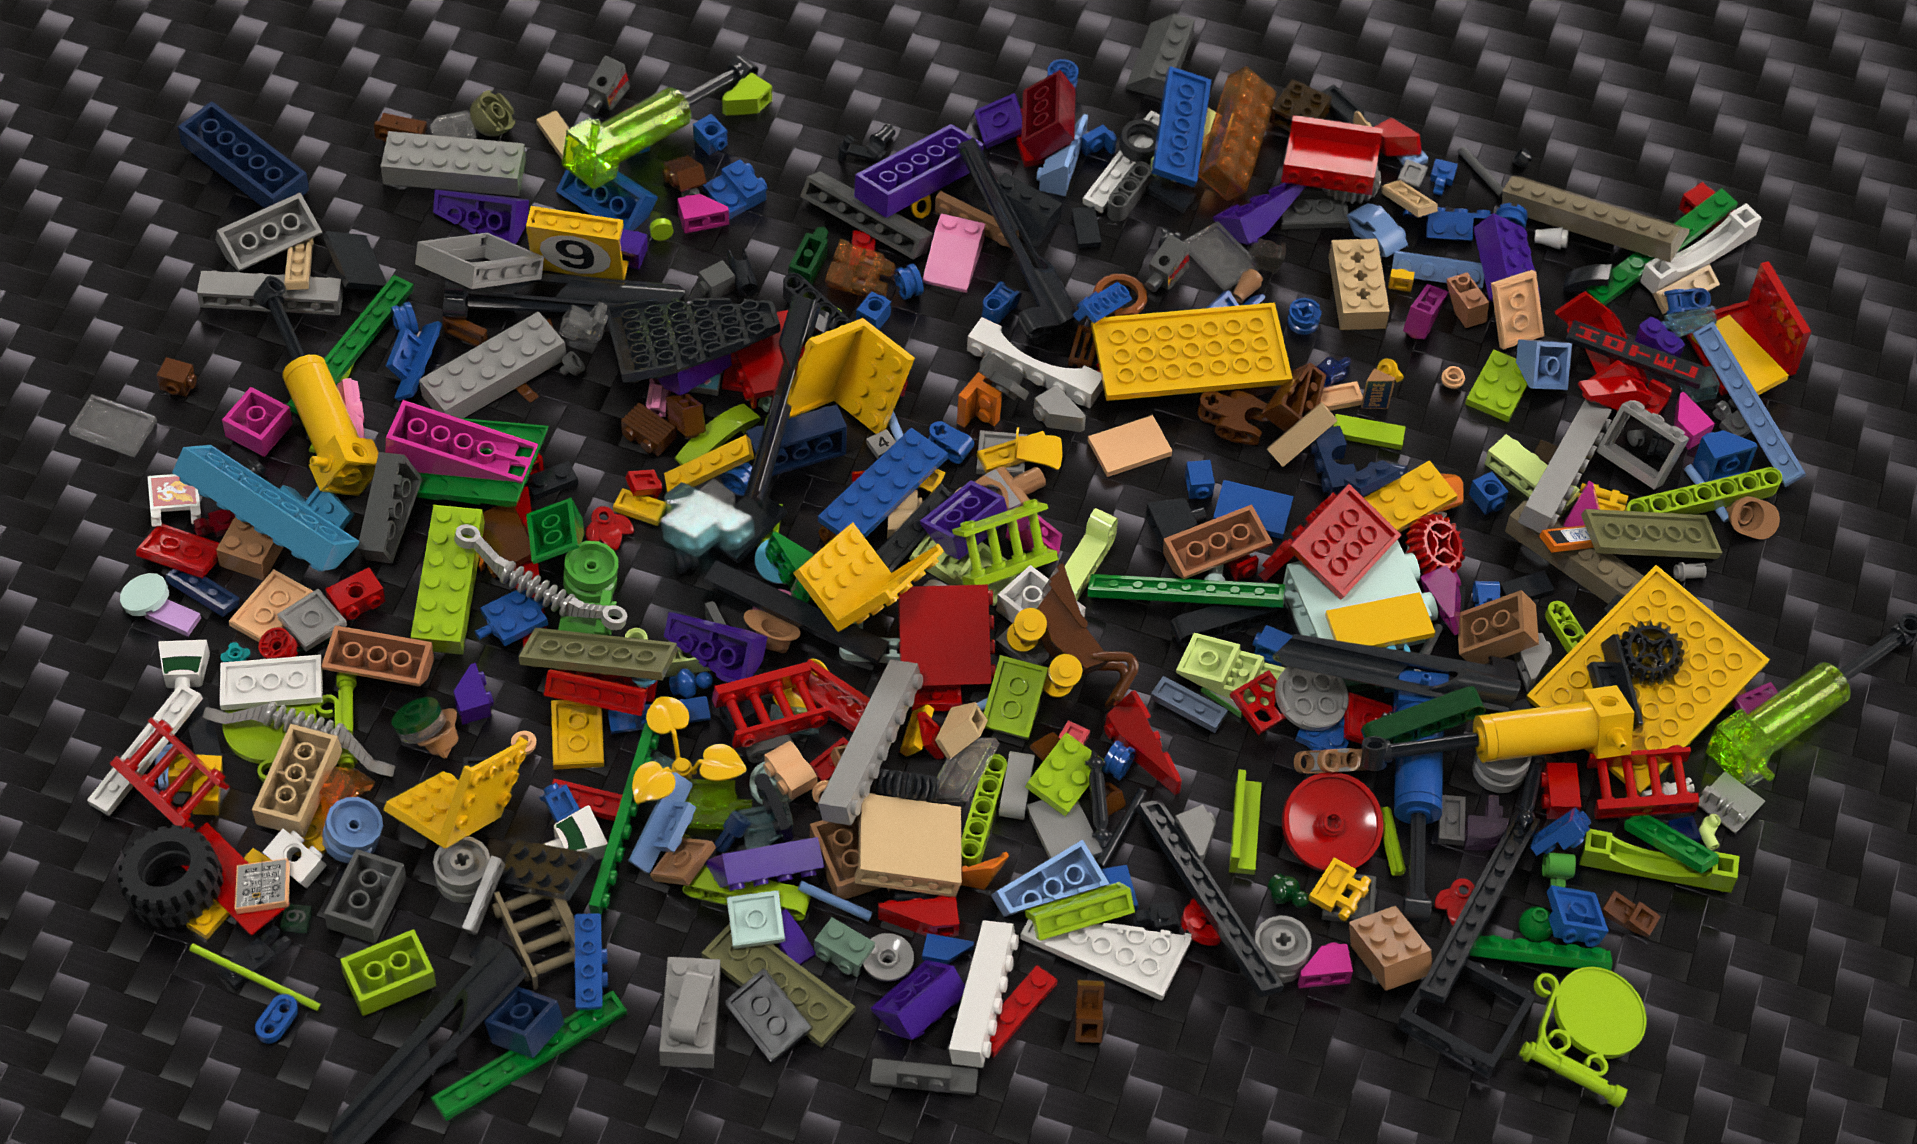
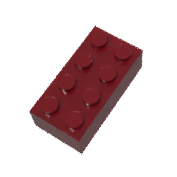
[1021,70,1075,161]

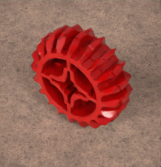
[1405,514,1466,575]

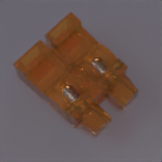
[825,239,896,297]

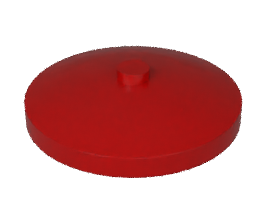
[1282,772,1383,872]

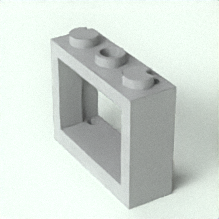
[1596,400,1690,490]

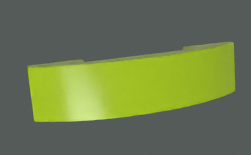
[675,404,761,465]

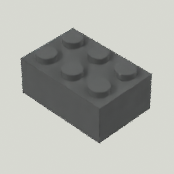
[324,849,407,944]

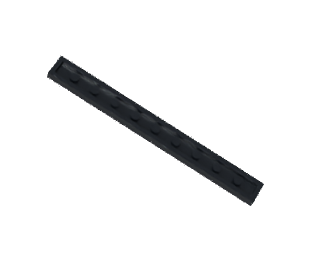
[1137,799,1284,998]
[1419,811,1540,1004]

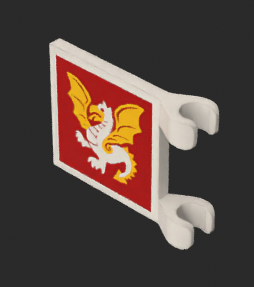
[148,474,201,527]

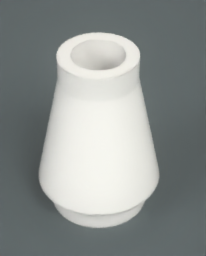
[1535,227,1569,250]

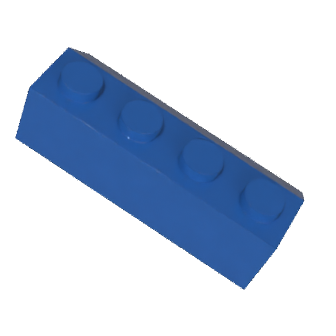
[556,151,658,231]

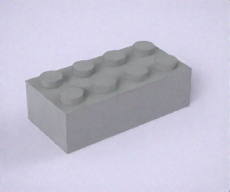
[660,957,721,1068]

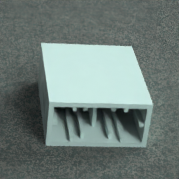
[1283,539,1438,649]

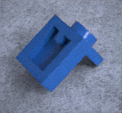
[1080,124,1117,156]
[539,782,580,823]

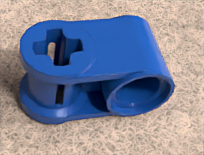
[982,281,1022,324]
[1663,288,1711,315]
[928,421,974,464]
[1472,581,1500,607]

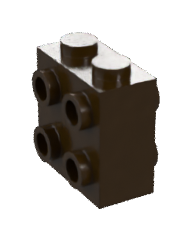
[1269,79,1332,132]

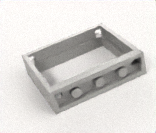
[415,233,544,289]

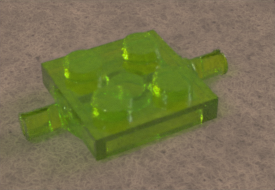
[685,779,752,829]

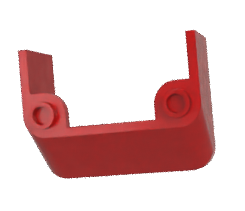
[1554,291,1649,385]

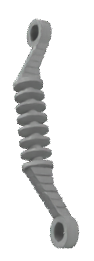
[454,524,627,630]
[203,701,395,776]

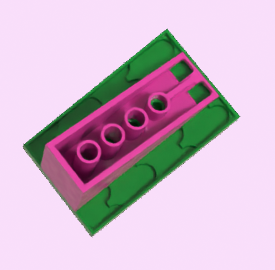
[385,400,549,507]

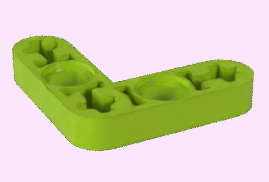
[1545,601,1586,653]

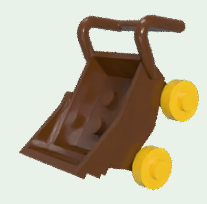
[1006,563,1139,710]

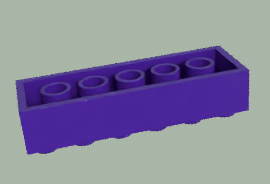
[854,124,984,218]

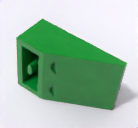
[765,531,815,605]

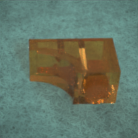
[319,767,375,806]

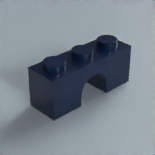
[1308,426,1356,497]

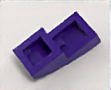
[778,909,816,965]

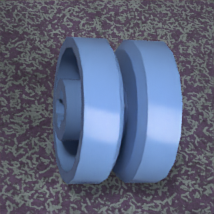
[322,797,383,863]

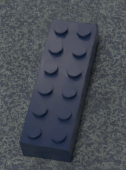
[178,101,309,208]

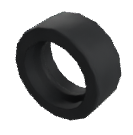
[1119,119,1158,163]

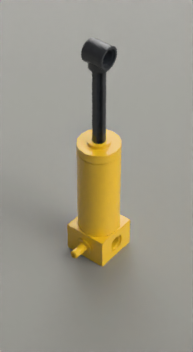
[253,276,379,496]
[1361,685,1634,771]

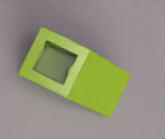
[722,72,772,115]

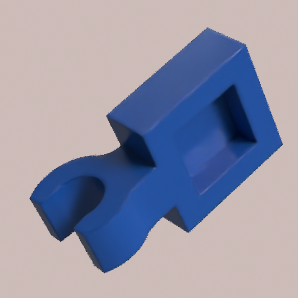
[1430,159,1458,196]

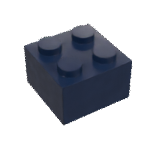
[484,986,565,1058]

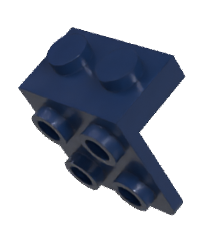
[1344,460,1401,498]

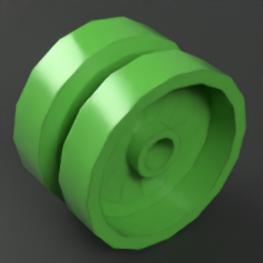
[563,541,618,603]

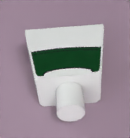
[158,640,210,691]
[544,805,608,860]

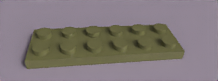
[1581,509,1722,559]
[519,628,678,680]
[702,923,855,1048]

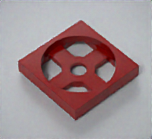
[1229,670,1286,735]

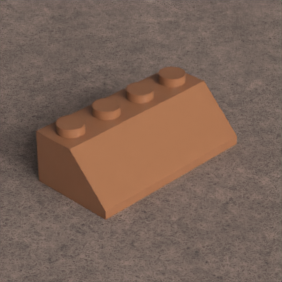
[1163,505,1273,579]
[321,625,434,686]

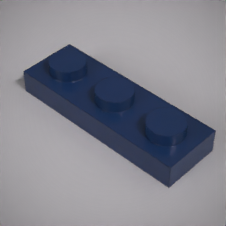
[165,569,240,617]

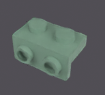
[814,917,875,977]

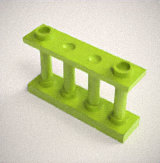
[952,499,1058,585]

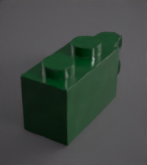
[788,227,828,285]

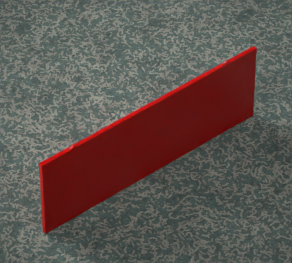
[182,823,290,935]

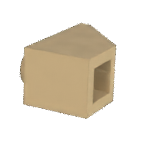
[935,702,988,759]

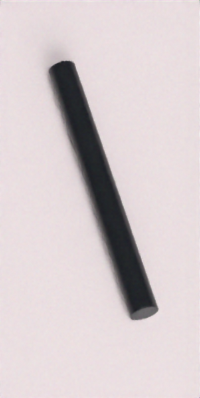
[1097,788,1147,869]

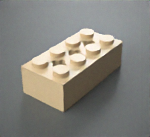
[1329,239,1390,330]
[252,724,342,837]

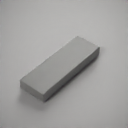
[462,855,505,936]

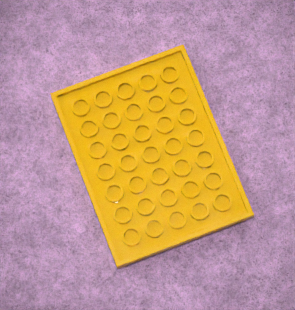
[1526,565,1770,796]

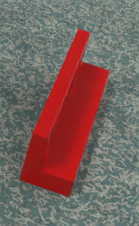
[792,659,870,733]

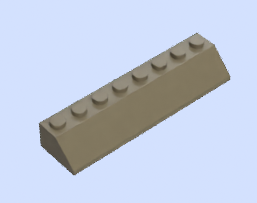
[1502,176,1690,263]
[1505,500,1644,604]

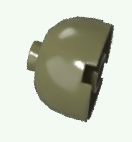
[470,90,515,137]

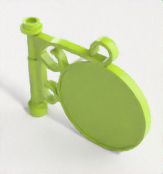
[222,672,357,782]
[1519,967,1646,1108]

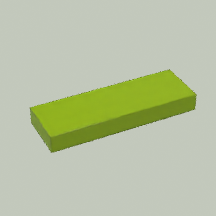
[1333,414,1405,450]

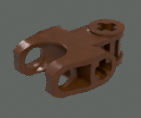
[1197,390,1269,445]

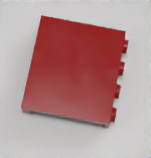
[1281,115,1383,196]
[730,310,805,409]
[898,584,996,686]

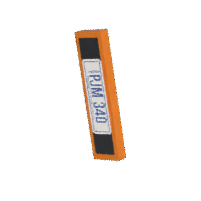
[1539,525,1594,553]

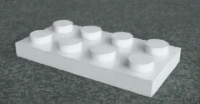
[220,655,323,711]

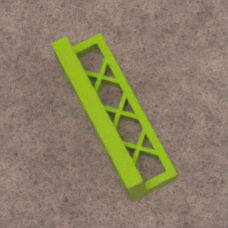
[1229,770,1262,875]
[1025,882,1135,941]

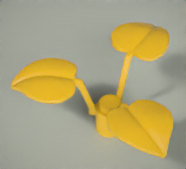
[632,697,746,804]

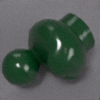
[1268,874,1310,908]

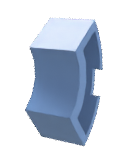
[1347,203,1408,257]

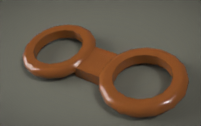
[1093,274,1147,317]

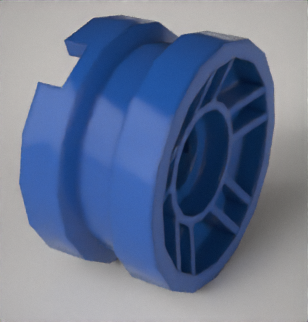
[1047,59,1078,88]
[1496,203,1528,229]
[894,264,924,300]
[1287,298,1321,335]
[391,302,419,334]
[720,462,752,496]
[1101,740,1136,781]

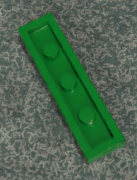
[1624,815,1719,873]

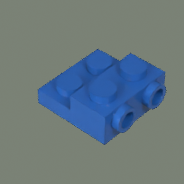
[703,159,767,219]
[1531,807,1591,855]
[1547,885,1609,947]

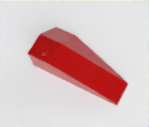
[1104,690,1182,795]

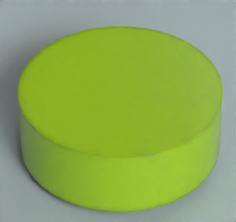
[649,218,673,241]

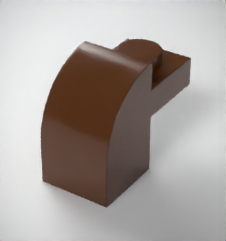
[1075,980,1104,1043]

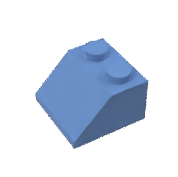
[1516,339,1572,390]

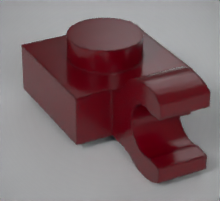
[193,509,235,537]

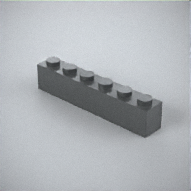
[800,171,933,259]

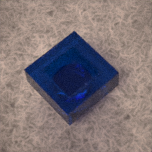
[1667,816,1701,843]

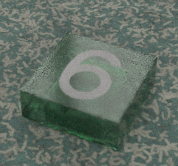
[280,904,312,933]

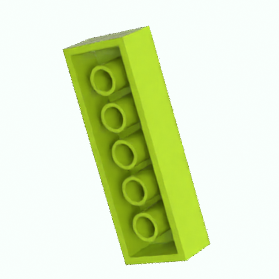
[411,505,485,655]

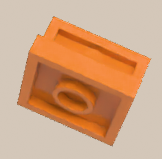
[957,372,1002,428]

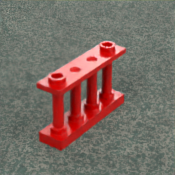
[712,662,830,749]
[544,669,658,716]
[110,717,230,829]
[1587,745,1700,819]

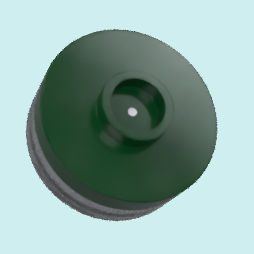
[392,697,446,744]

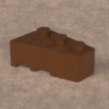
[1261,362,1327,432]

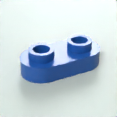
[255,994,298,1043]

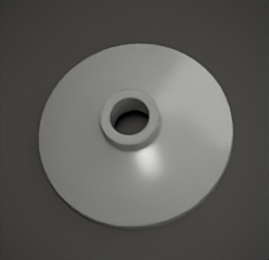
[863,933,914,981]

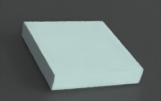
[727,890,785,949]

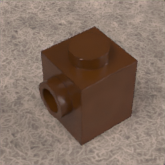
[157,357,197,397]

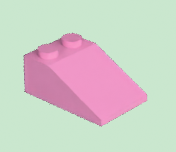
[922,214,985,293]

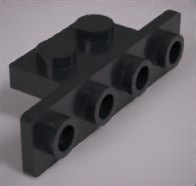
[1587,634,1643,731]

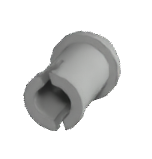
[1673,562,1706,581]

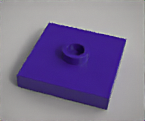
[974,93,1022,148]

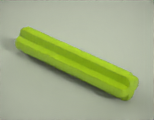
[1381,807,1405,876]

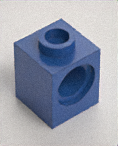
[693,114,727,155]
[856,291,891,330]
[1185,460,1215,499]
[1469,471,1508,515]
[1253,625,1293,667]

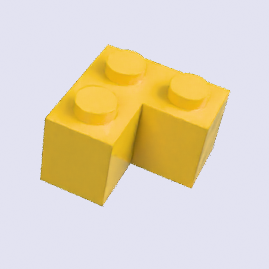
[168,754,223,815]

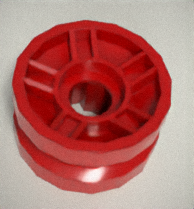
[258,627,299,659]

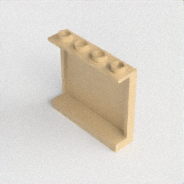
[855,793,961,897]

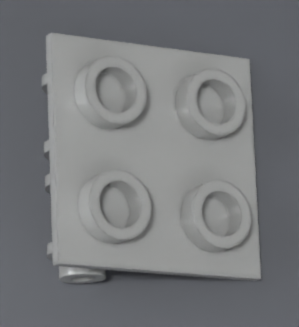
[1698,771,1765,834]

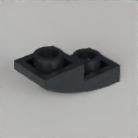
[1563,264,1612,292]

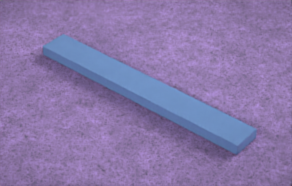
[1693,322,1806,487]

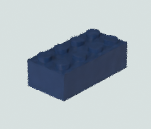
[746,405,847,476]

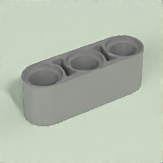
[999,751,1035,820]
[668,969,715,1044]

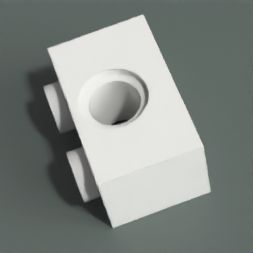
[263,829,327,889]

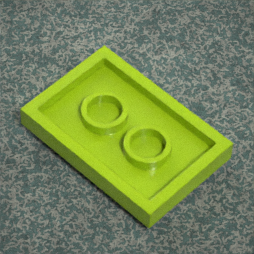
[1465,349,1528,422]
[984,655,1048,740]
[1025,732,1104,817]

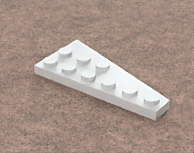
[1020,919,1193,1001]

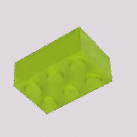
[340,929,436,1016]

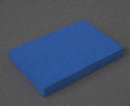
[1213,480,1294,539]

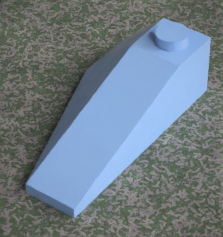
[1036,114,1088,196]

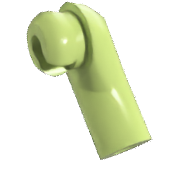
[1699,813,1721,851]

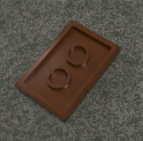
[482,506,531,578]

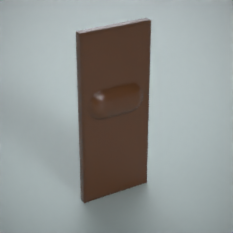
[515,383,539,403]

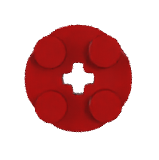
[1181,898,1221,945]

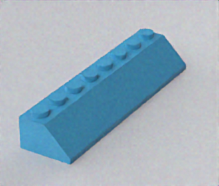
[172,445,360,572]

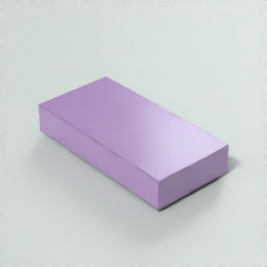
[145,599,201,636]

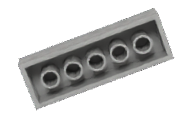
[381,131,526,196]
[419,311,566,418]

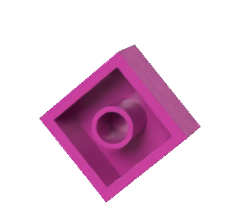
[222,387,293,457]

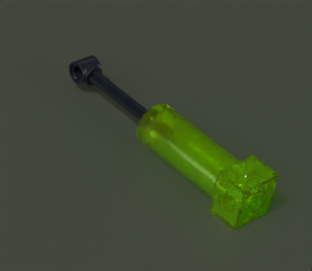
[562,54,759,190]
[1706,613,1917,784]

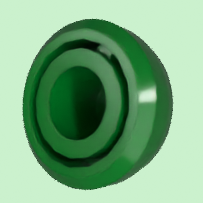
[1519,907,1553,941]

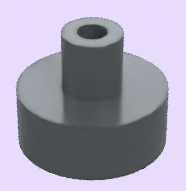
[560,351,585,376]

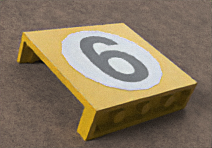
[526,206,629,280]

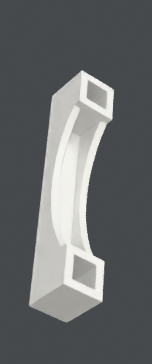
[1640,204,1762,293]
[967,317,1103,408]

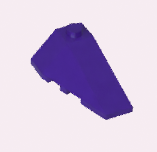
[1213,183,1306,245]
[433,190,529,245]
[664,612,768,683]

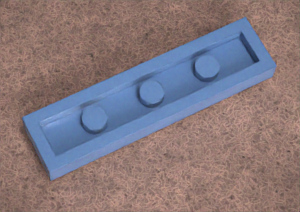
[1392,251,1484,288]

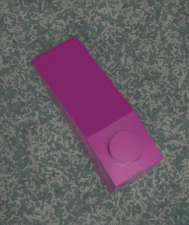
[1403,284,1449,339]
[1420,565,1462,636]

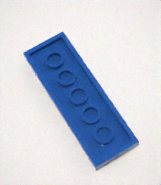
[1151,66,1211,187]
[818,428,948,538]

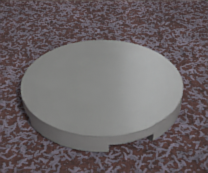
[1275,667,1348,731]

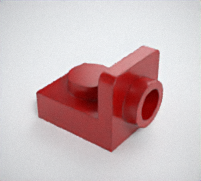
[1645,379,1672,415]
[625,469,662,499]
[1224,554,1259,581]

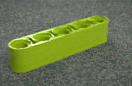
[961,754,1007,867]
[683,865,811,921]

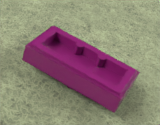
[1731,682,1784,722]

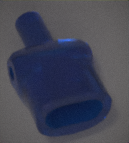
[1316,356,1351,387]

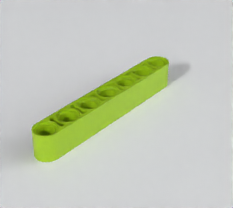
[1625,467,1782,515]

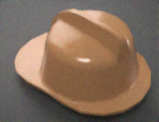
[1726,496,1780,539]
[743,609,800,653]
[418,708,459,758]

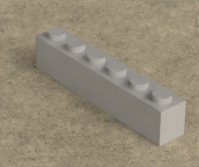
[197,271,344,315]

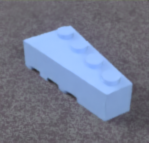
[991,840,1109,917]

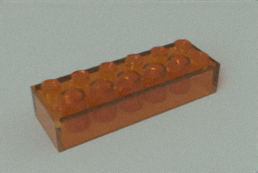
[1198,66,1277,201]

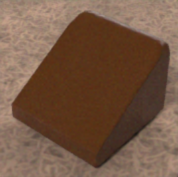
[1030,732,1060,761]
[1088,782,1126,816]

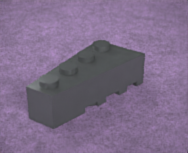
[357,452,423,563]

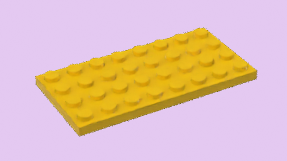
[1091,303,1293,401]

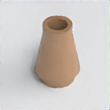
[1232,269,1263,303]

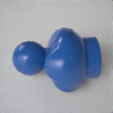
[669,668,713,698]

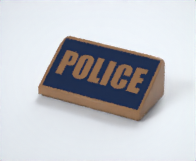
[1361,369,1395,409]

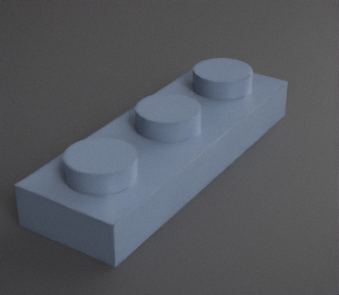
[1150,676,1228,733]

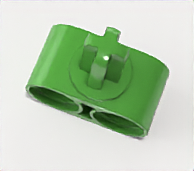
[1542,853,1576,888]

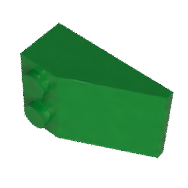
[526,498,584,564]

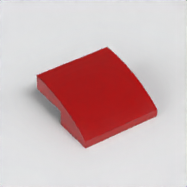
[912,685,962,711]

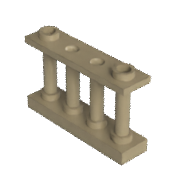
[492,891,575,990]

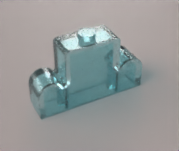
[661,482,755,557]

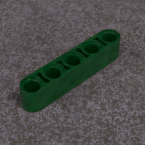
[1361,686,1486,744]

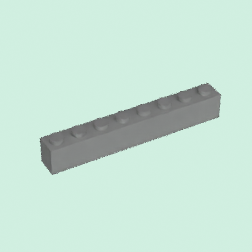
[1518,399,1612,533]
[818,660,923,825]

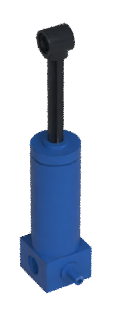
[1392,670,1449,924]

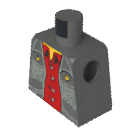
[586,55,630,113]
[1145,234,1189,292]

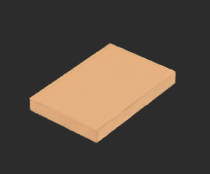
[1491,270,1545,349]
[1088,415,1173,477]
[229,569,313,642]

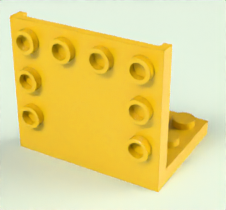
[787,318,915,434]
[793,523,944,632]
[384,737,528,849]

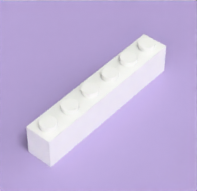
[949,920,1019,1068]

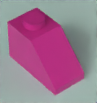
[678,194,729,233]
[1674,392,1715,449]
[1563,481,1600,527]
[1006,515,1063,554]
[1298,943,1353,988]

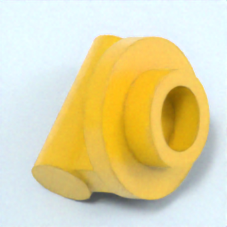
[1377,358,1404,382]

